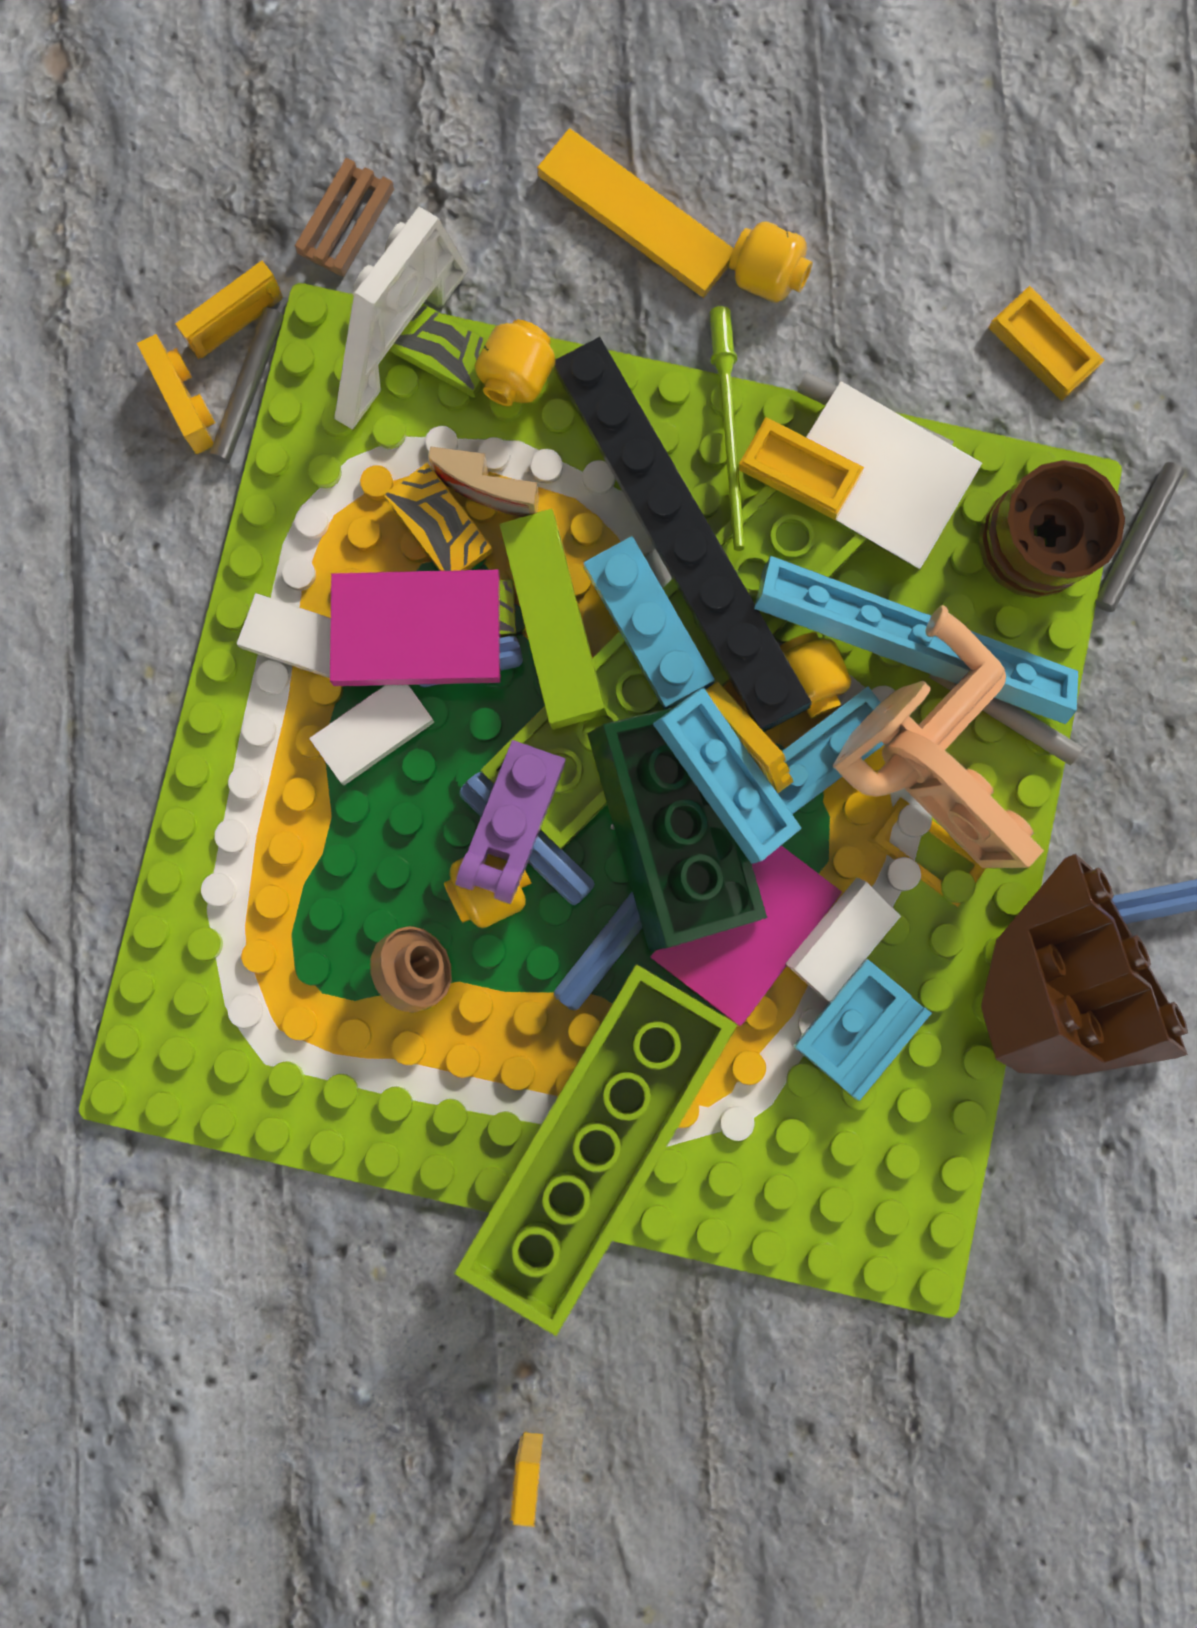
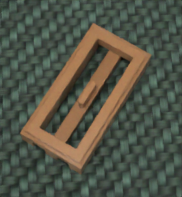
[295,157,394,278]

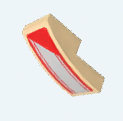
[429,446,539,517]

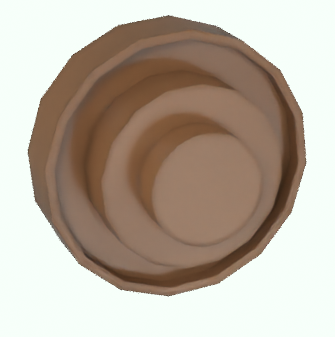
[371,926,452,1013]

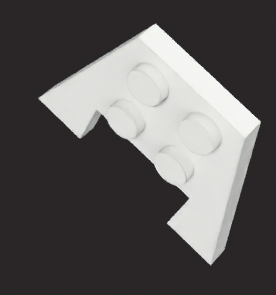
[334,207,469,430]

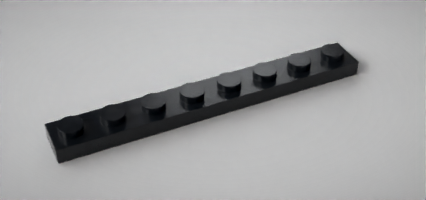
[554,337,811,732]

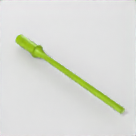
[709,306,745,551]

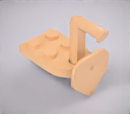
[833,606,1044,868]

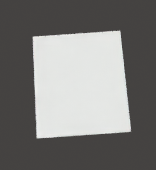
[806,381,982,569]

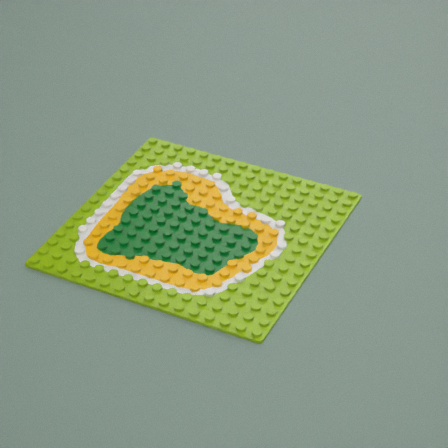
[79,283,1122,1318]

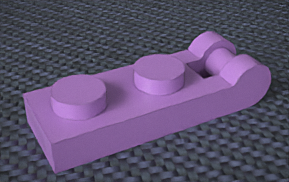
[456,740,566,904]

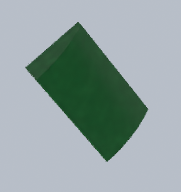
[587,707,767,952]

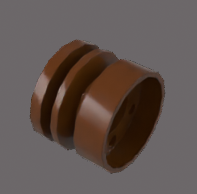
[978,460,1125,598]

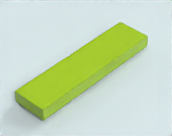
[500,508,607,730]

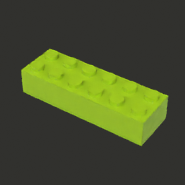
[454,964,737,1337]

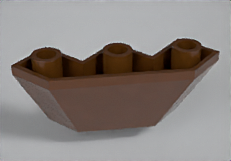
[981,853,1188,1076]

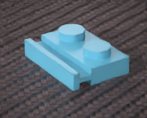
[793,959,932,1101]

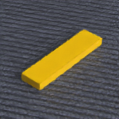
[537,128,734,298]

